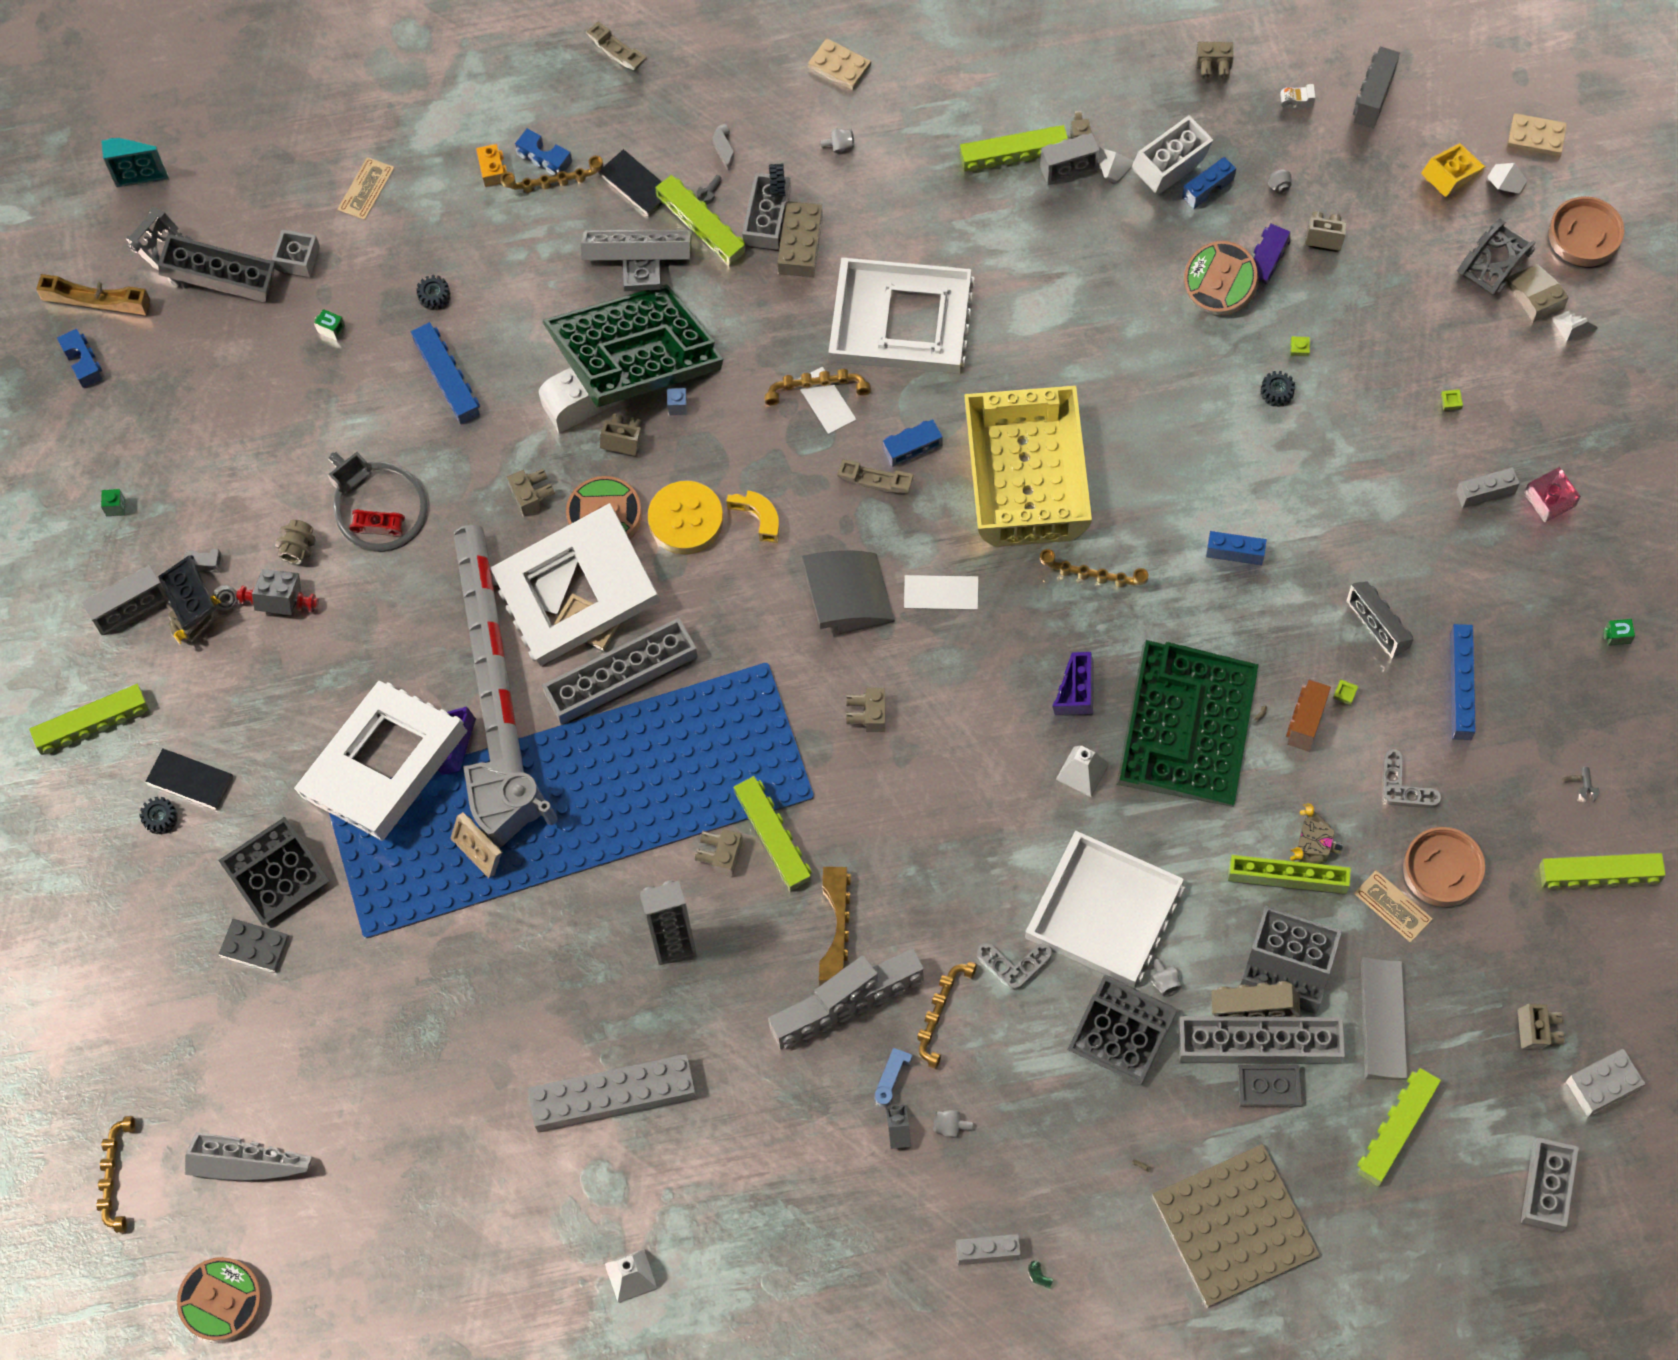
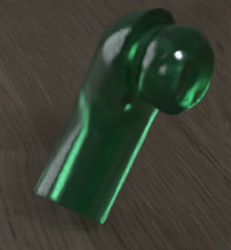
[1028,1260,1053,1289]

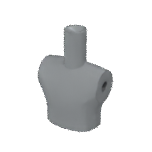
[821,128,855,153]
[1151,959,1182,996]
[933,1110,973,1138]

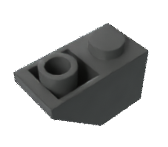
[886,1104,911,1149]

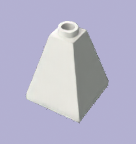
[1056,746,1109,797]
[605,1249,657,1303]

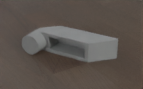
[713,124,734,170]

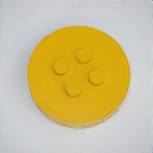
[648,481,723,555]

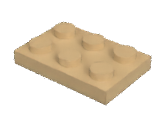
[808,38,871,90]
[1507,113,1567,157]
[554,594,620,651]
[450,813,502,878]

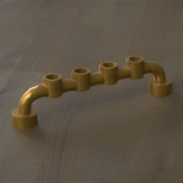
[500,155,603,193]
[764,369,871,406]
[1040,549,1149,587]
[917,961,977,1069]
[96,1116,136,1233]

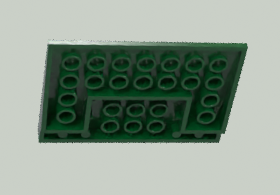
[543,284,724,408]
[1116,640,1259,807]

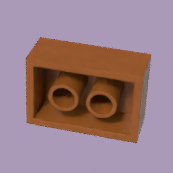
[1286,680,1331,752]

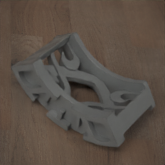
[126,207,195,289]
[1457,219,1536,295]

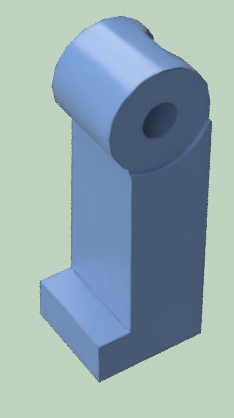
[875,1048,913,1107]

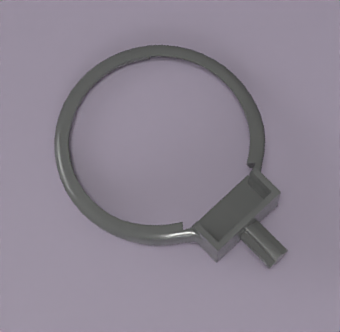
[328,452,427,551]

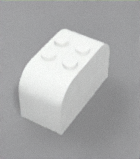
[1132,115,1213,194]
[539,367,623,434]

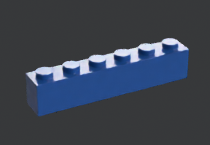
[410,322,481,424]
[1450,624,1475,741]

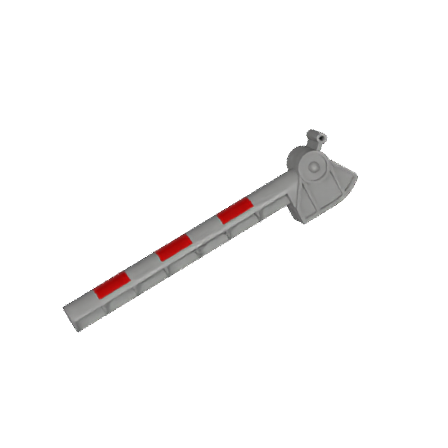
[454,525,557,847]

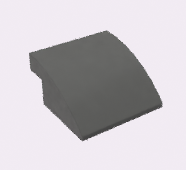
[802,550,895,634]
[218,817,329,925]
[1240,906,1342,1014]
[1068,975,1178,1085]

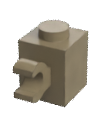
[1070,111,1091,139]

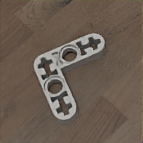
[1383,749,1441,808]
[977,943,1052,991]

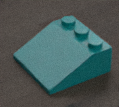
[101,137,169,187]

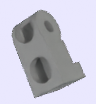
[183,549,223,573]

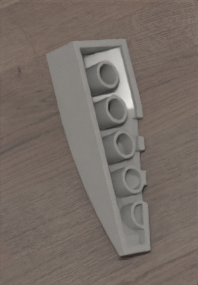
[185,1132,312,1180]

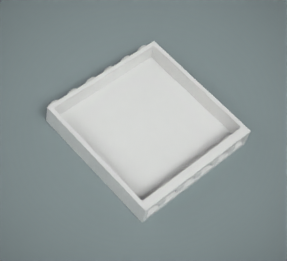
[1025,831,1185,988]

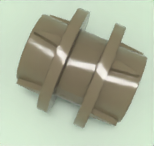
[275,519,316,564]

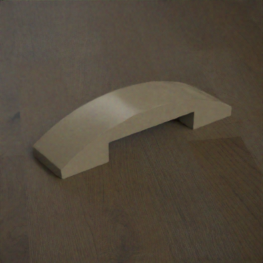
[586,21,647,70]
[837,459,914,493]

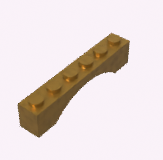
[36,274,151,315]
[819,866,851,986]

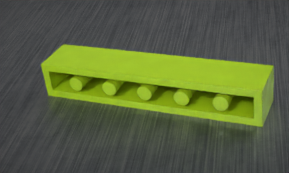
[959,125,1068,172]
[656,174,745,266]
[29,683,149,755]
[734,776,812,891]
[1539,853,1666,890]
[1228,855,1351,894]
[1357,1068,1441,1187]

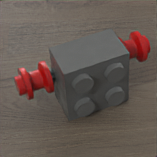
[236,569,319,615]

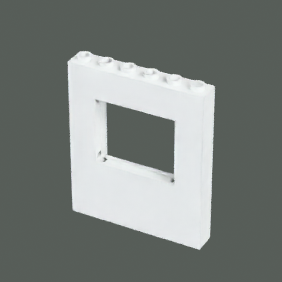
[829,258,975,374]
[491,503,661,666]
[294,681,467,841]

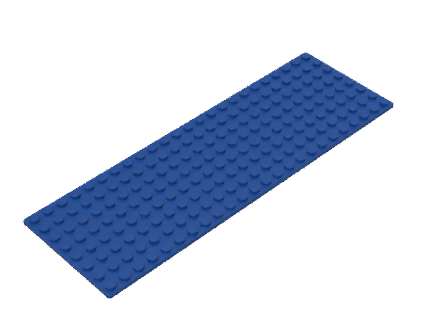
[329,663,814,938]

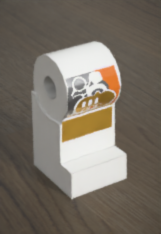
[1280,84,1315,108]

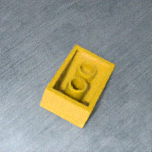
[1421,143,1485,197]

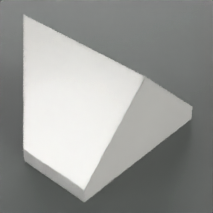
[1098,147,1134,183]
[1487,163,1527,195]
[1552,311,1598,341]

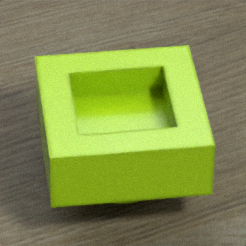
[1290,336,1310,357]
[1440,389,1463,411]
[1333,679,1359,705]

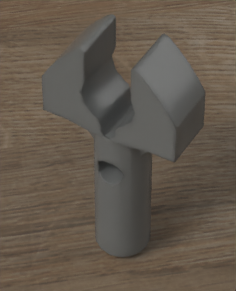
[697,175,722,204]
[1578,766,1600,803]

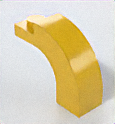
[727,490,780,543]

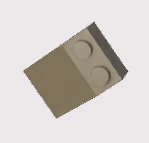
[1506,264,1569,322]

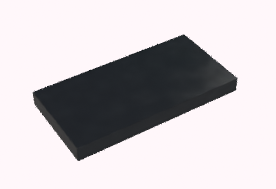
[598,149,663,216]
[158,556,217,631]
[145,748,233,810]

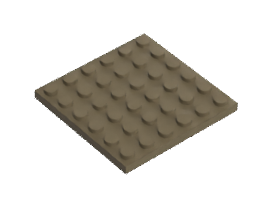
[1152,1144,1320,1308]

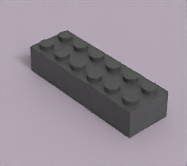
[158,234,275,302]

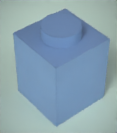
[667,388,687,416]

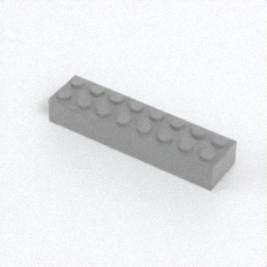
[542,618,698,725]
[639,880,697,965]
[768,948,924,1050]
[1178,1016,1345,1063]
[528,1054,696,1133]

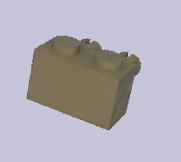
[1196,42,1234,80]
[1305,211,1346,251]
[600,414,642,456]
[507,468,555,516]
[846,688,885,732]
[695,829,743,877]
[1518,1004,1565,1049]

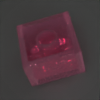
[1524,467,1581,523]

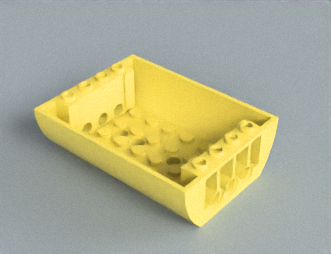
[964,386,1092,547]

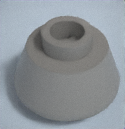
[1268,170,1291,193]
[212,585,237,610]

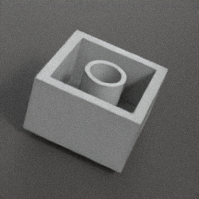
[271,229,320,277]

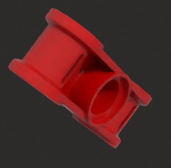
[349,509,405,537]

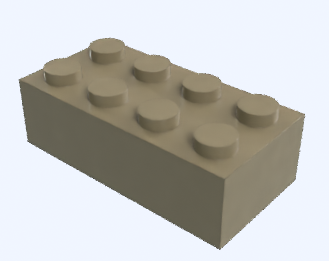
[777,201,823,278]
[1211,981,1301,1017]

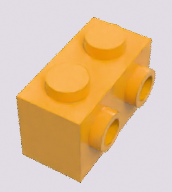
[476,144,507,187]

